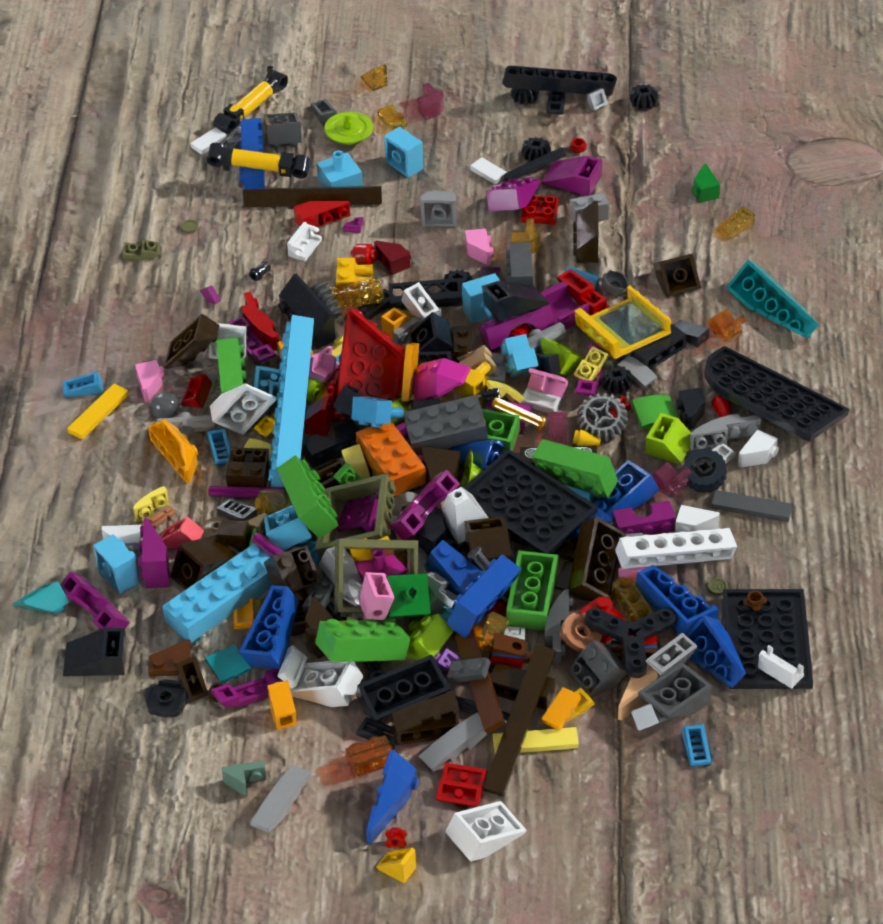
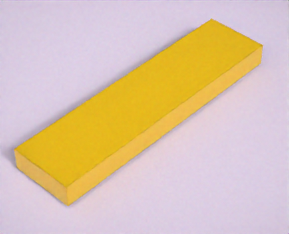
[67,384,129,440]

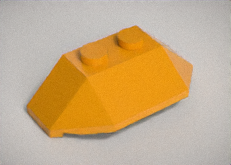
[148,419,198,484]

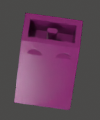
[541,156,602,196]
[486,177,541,212]
[138,518,170,588]

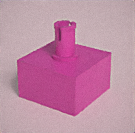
[354,550,407,583]

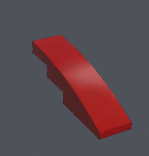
[557,269,619,326]

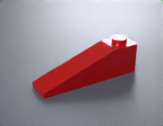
[304,370,339,436]

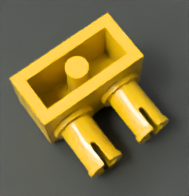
[336,257,373,298]
[456,362,491,406]

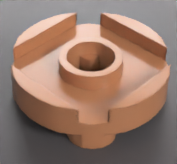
[560,613,602,654]

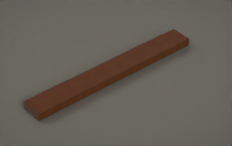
[453,625,505,734]

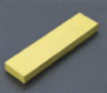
[493,727,579,755]

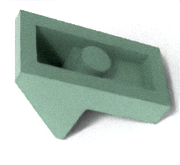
[222,761,266,796]

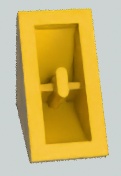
[376,847,416,883]

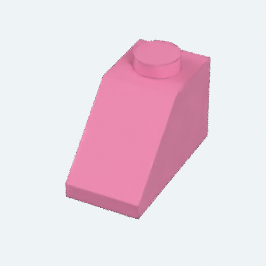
[135,360,165,402]

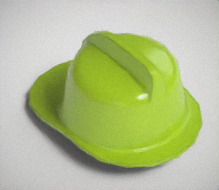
[458,451,483,488]

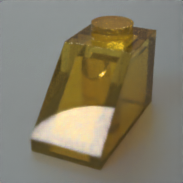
[254,490,290,516]

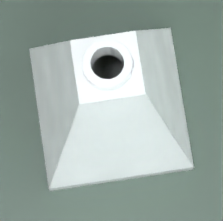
[441,487,488,544]

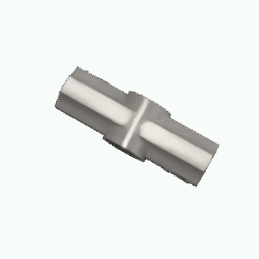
[527,322,567,353]
[157,412,215,437]

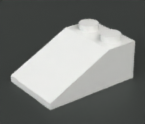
[210,383,277,435]
[290,661,363,707]
[445,801,527,862]

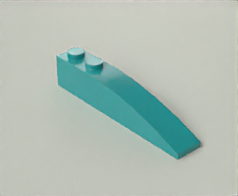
[726,260,819,339]

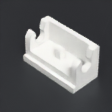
[287,222,322,262]
[758,645,804,689]

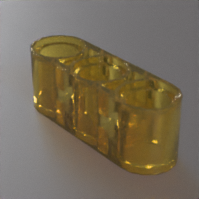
[330,279,385,308]
[615,577,652,623]

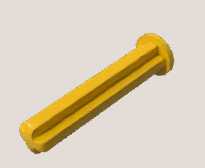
[492,398,546,430]

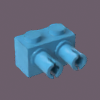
[351,397,404,427]

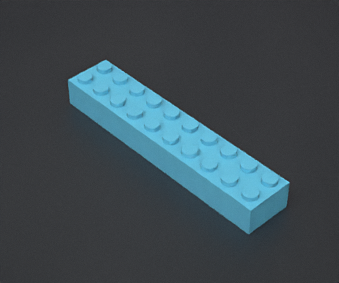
[268,315,314,491]

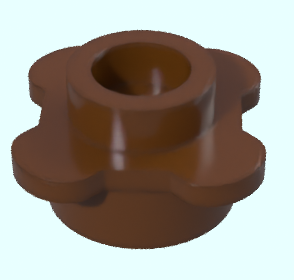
[743,590,767,611]

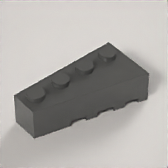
[506,242,533,286]

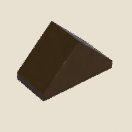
[215,520,252,552]
[176,656,208,702]

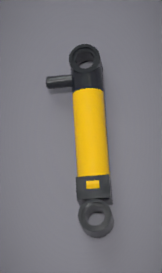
[213,66,288,134]
[206,143,311,179]

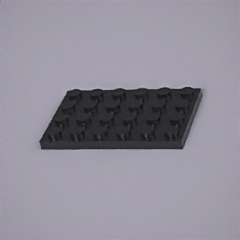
[464,449,598,554]
[723,589,813,689]

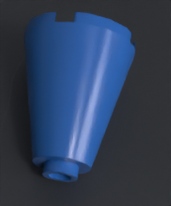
[450,440,504,471]

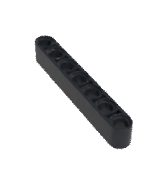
[502,66,617,96]

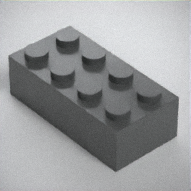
[403,395,488,455]

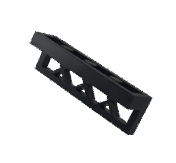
[389,278,462,310]

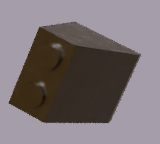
[422,446,461,509]
[170,535,238,590]

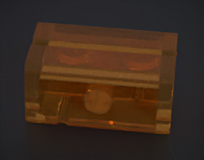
[345,735,392,777]

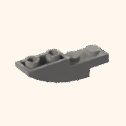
[690,413,761,451]

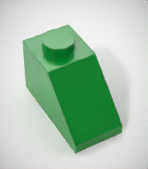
[692,164,720,203]

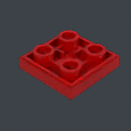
[521,195,559,225]

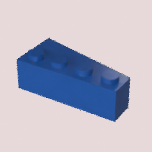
[239,118,265,189]
[426,540,501,620]
[446,554,521,639]
[634,565,719,635]
[239,585,299,669]

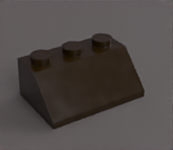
[573,201,599,263]
[164,314,220,369]

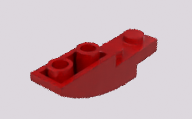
[241,291,279,351]

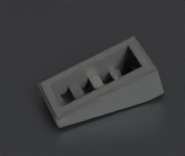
[310,99,337,126]
[216,497,257,521]

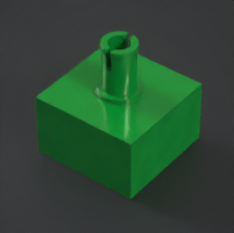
[386,573,431,619]

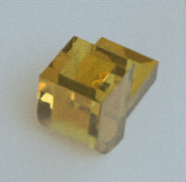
[511,219,540,254]

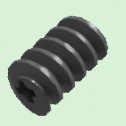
[311,282,342,320]

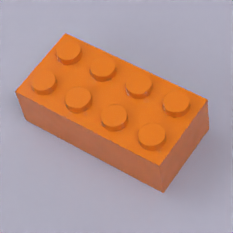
[356,421,426,496]

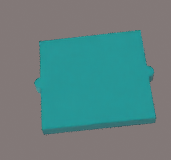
[205,644,251,683]

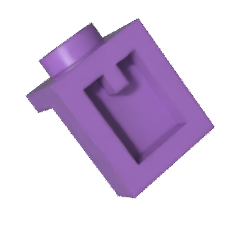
[434,648,462,674]

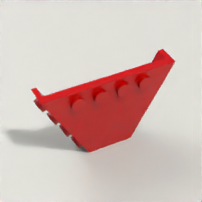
[332,308,405,421]

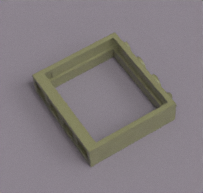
[315,473,396,558]
[334,539,418,617]

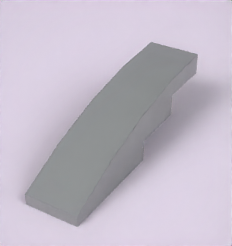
[419,712,487,772]
[250,765,312,833]

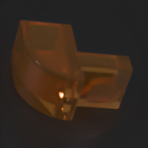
[707,308,747,342]

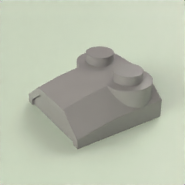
[421,191,457,227]

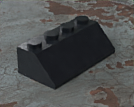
[278,273,336,349]
[356,655,450,722]

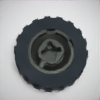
[683,449,727,493]

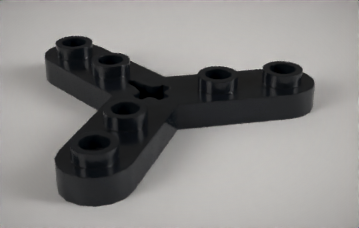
[584,608,676,678]

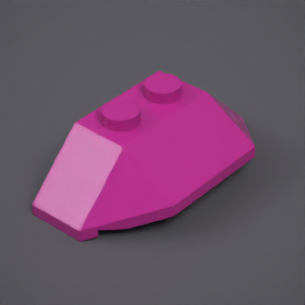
[414,358,471,401]

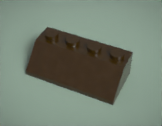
[568,516,626,602]

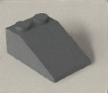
[263,112,302,147]
[638,662,712,718]

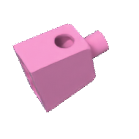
[359,572,394,620]

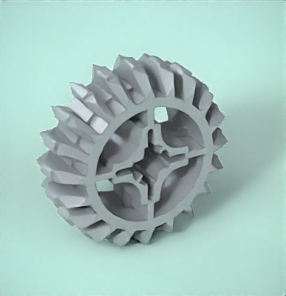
[577,392,628,442]

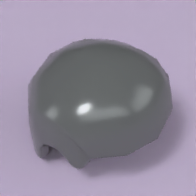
[602,270,629,296]
[151,392,179,418]

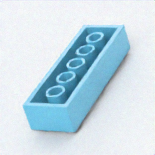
[162,544,272,643]

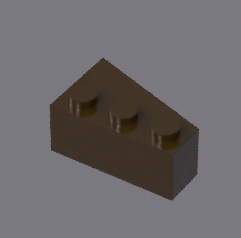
[392,690,459,746]

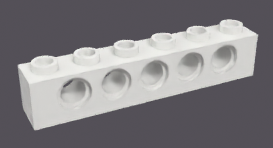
[615,528,737,569]

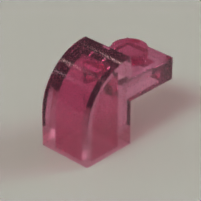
[418,83,444,120]
[547,412,567,444]
[651,461,692,497]

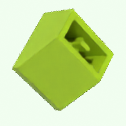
[645,413,691,465]
[406,614,454,660]

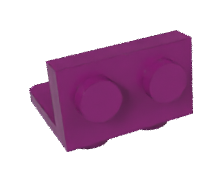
[336,494,379,533]

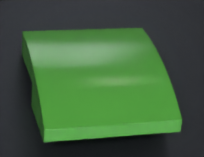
[631,395,679,430]

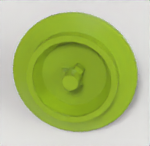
[324,112,373,145]

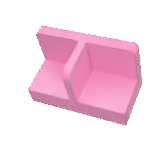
[308,346,340,383]
[527,368,568,399]

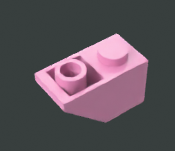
[465,229,494,265]

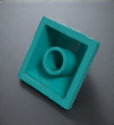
[13,581,69,614]

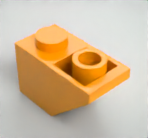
[381,307,414,340]
[267,680,297,730]

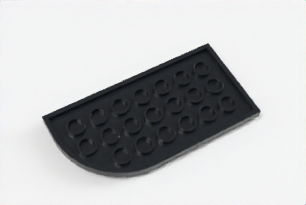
[704,346,850,442]

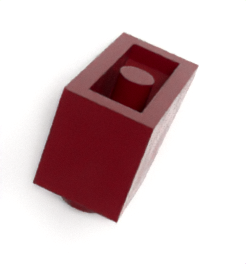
[374,241,411,275]

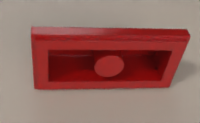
[181,374,212,408]

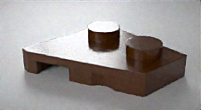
[148,640,191,677]

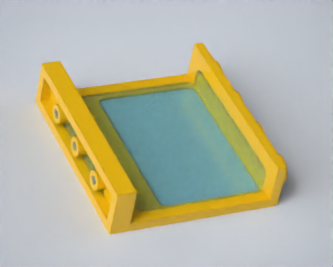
[574,286,671,359]

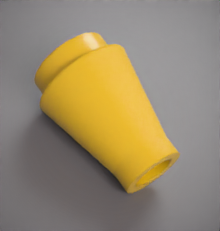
[572,429,601,449]

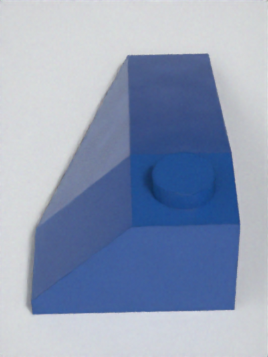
[594,460,660,519]
[686,615,746,688]

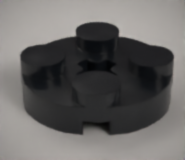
[145,679,187,717]

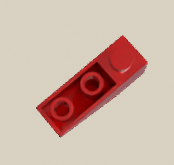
[294,201,351,227]

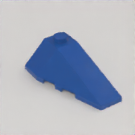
[366,750,419,844]

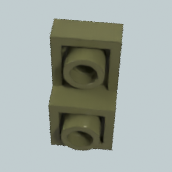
[122,240,160,260]

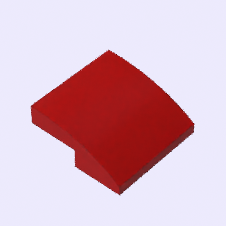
[436,762,487,807]

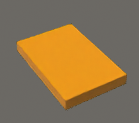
[401,343,419,402]

